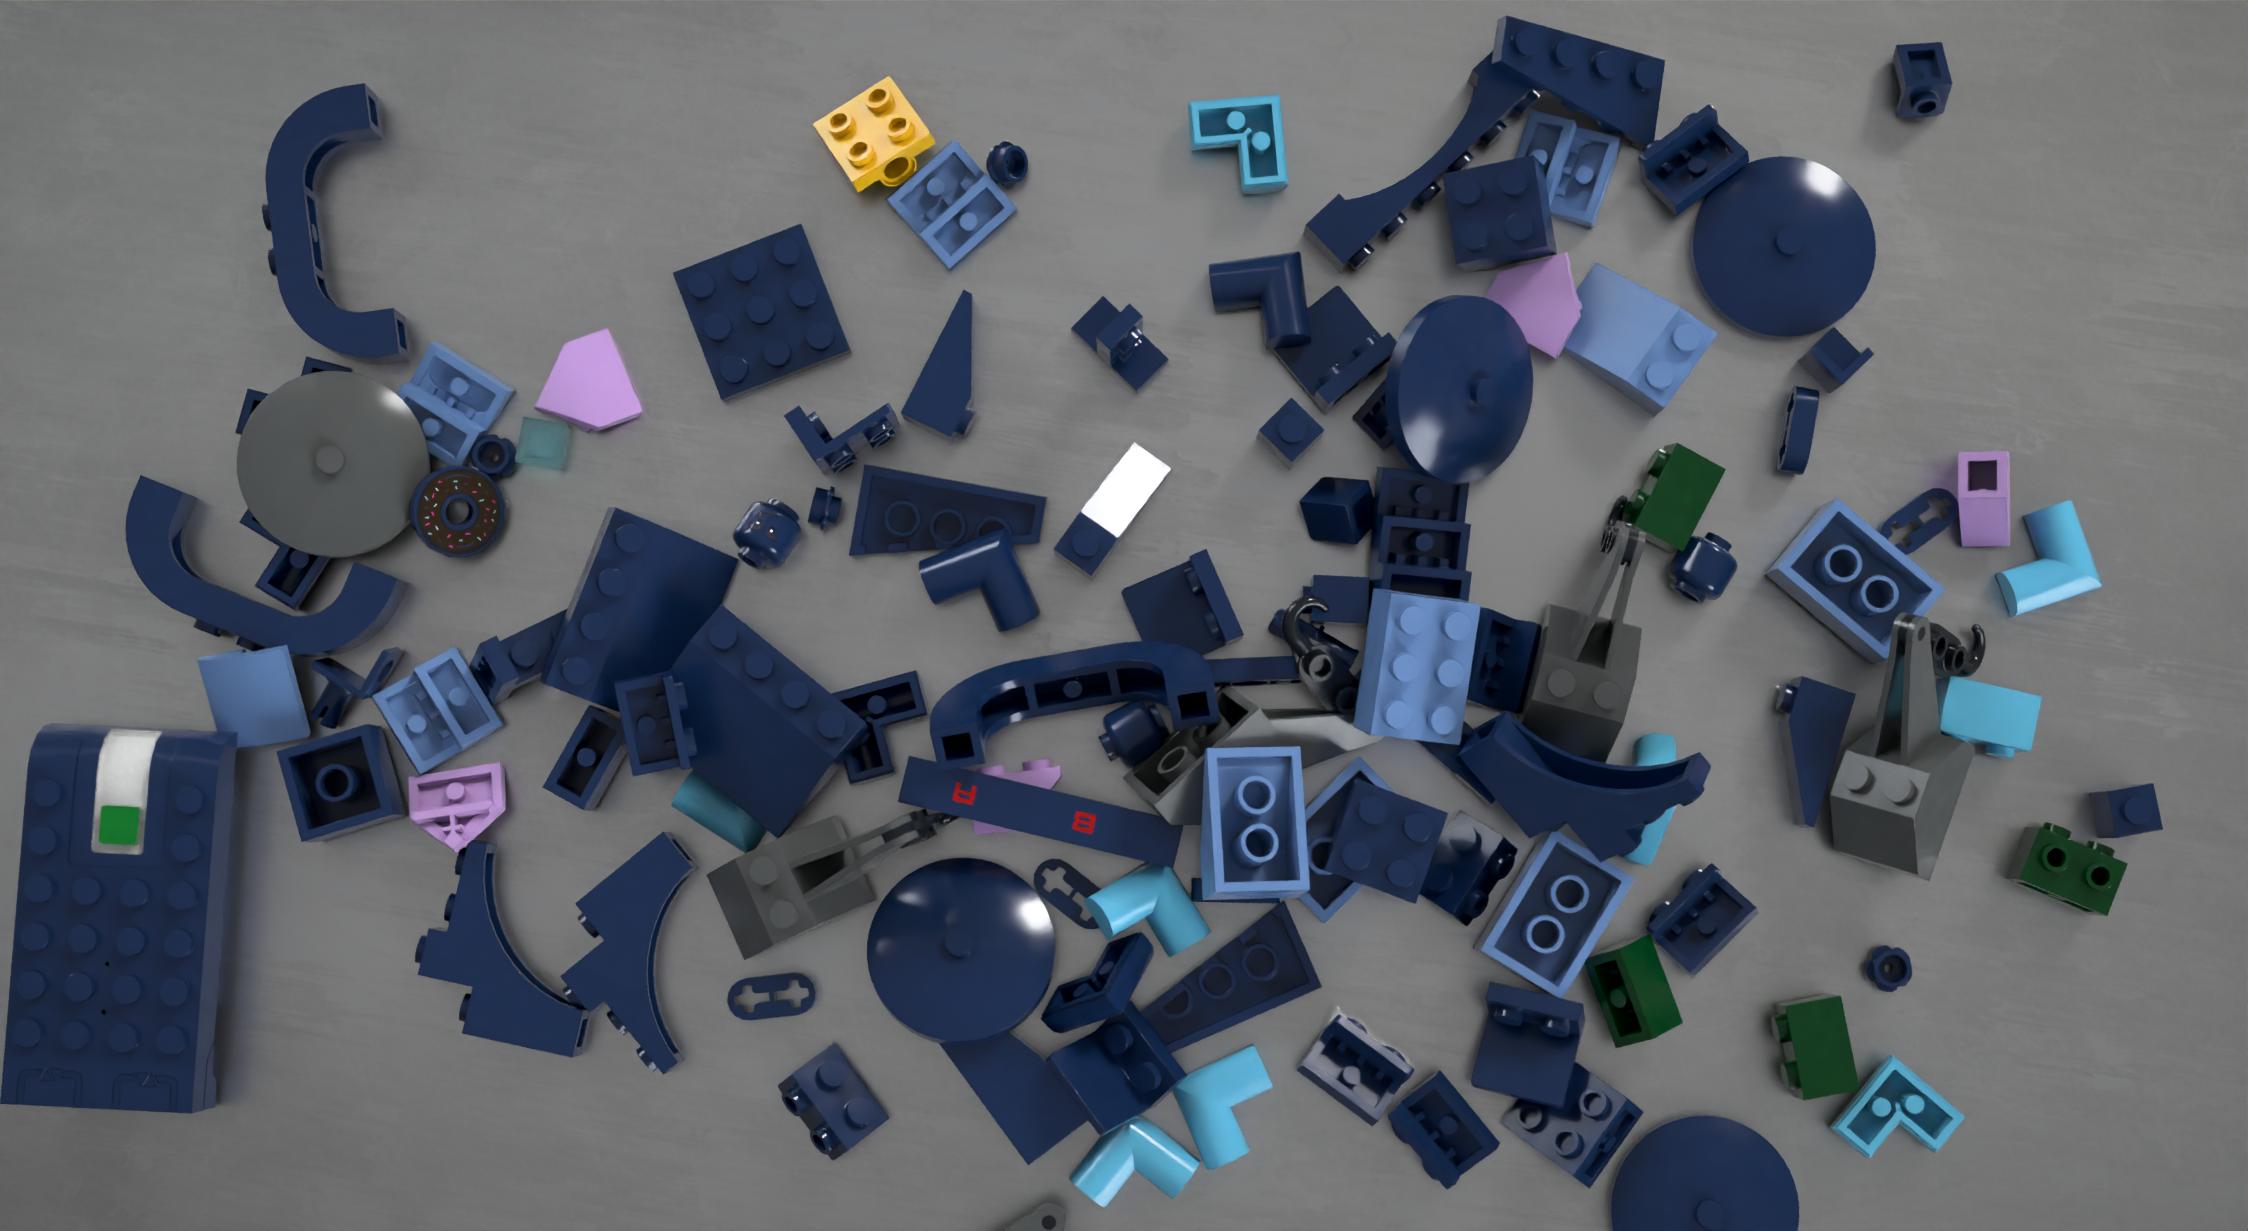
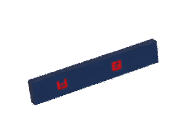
[898,755,1184,868]

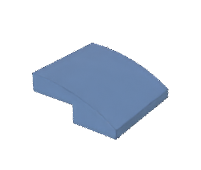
[1514,110,1622,228]
[885,139,1017,269]
[397,342,514,465]
[197,645,311,747]
[372,646,503,775]

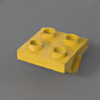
[813,76,936,193]

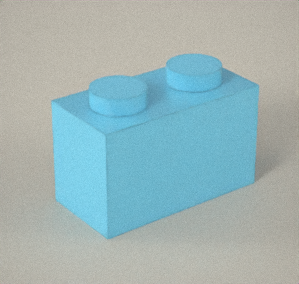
[1936,676,2042,759]

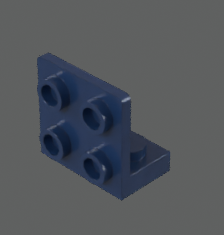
[1271,286,1397,413]
[784,403,900,475]
[1122,549,1244,656]
[1471,982,1585,1109]
[1046,1001,1188,1136]
[1502,1062,1644,1189]

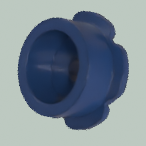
[986,141,1028,187]
[471,434,516,480]
[808,486,842,531]
[1866,945,1912,992]

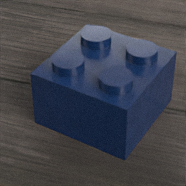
[1443,155,1557,273]
[276,724,407,842]
[1321,779,1448,904]

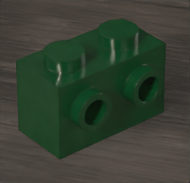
[1624,443,1726,553]
[2005,822,2128,916]
[1584,934,1683,1048]
[1771,994,1860,1100]

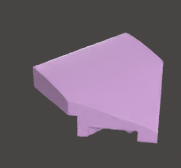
[1484,252,1583,358]
[534,328,643,433]
[408,762,506,853]

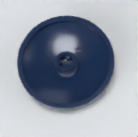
[1689,156,1876,340]
[1385,295,1533,483]
[867,858,1056,1045]
[1608,1114,1799,1231]

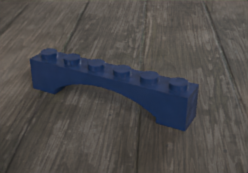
[1303,51,1541,274]

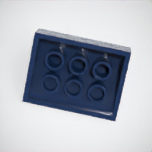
[539,507,739,712]
[669,604,870,838]

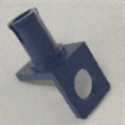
[309,647,403,729]

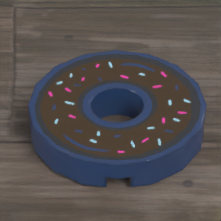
[410,465,505,557]

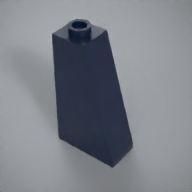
[939,1030,1088,1166]

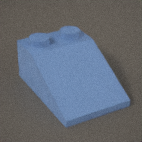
[1562,262,1718,417]
[1200,746,1310,900]

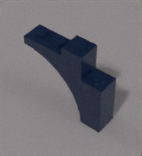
[1458,711,1711,863]
[560,831,699,1075]
[415,840,591,1058]

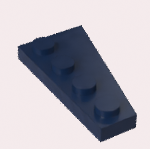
[1491,16,1665,151]
[849,464,1048,556]
[1139,900,1322,1053]

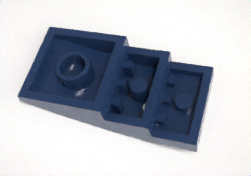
[1369,466,1472,614]

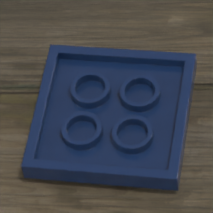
[673,223,852,402]

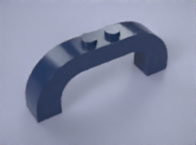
[262,83,410,365]
[125,475,409,658]
[929,641,1221,771]

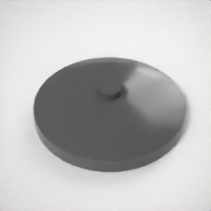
[237,371,430,558]

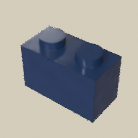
[543,705,628,811]

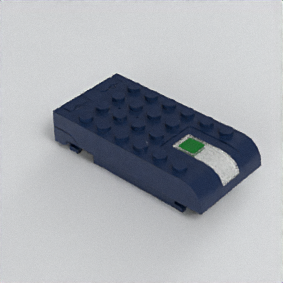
[0,723,238,1114]

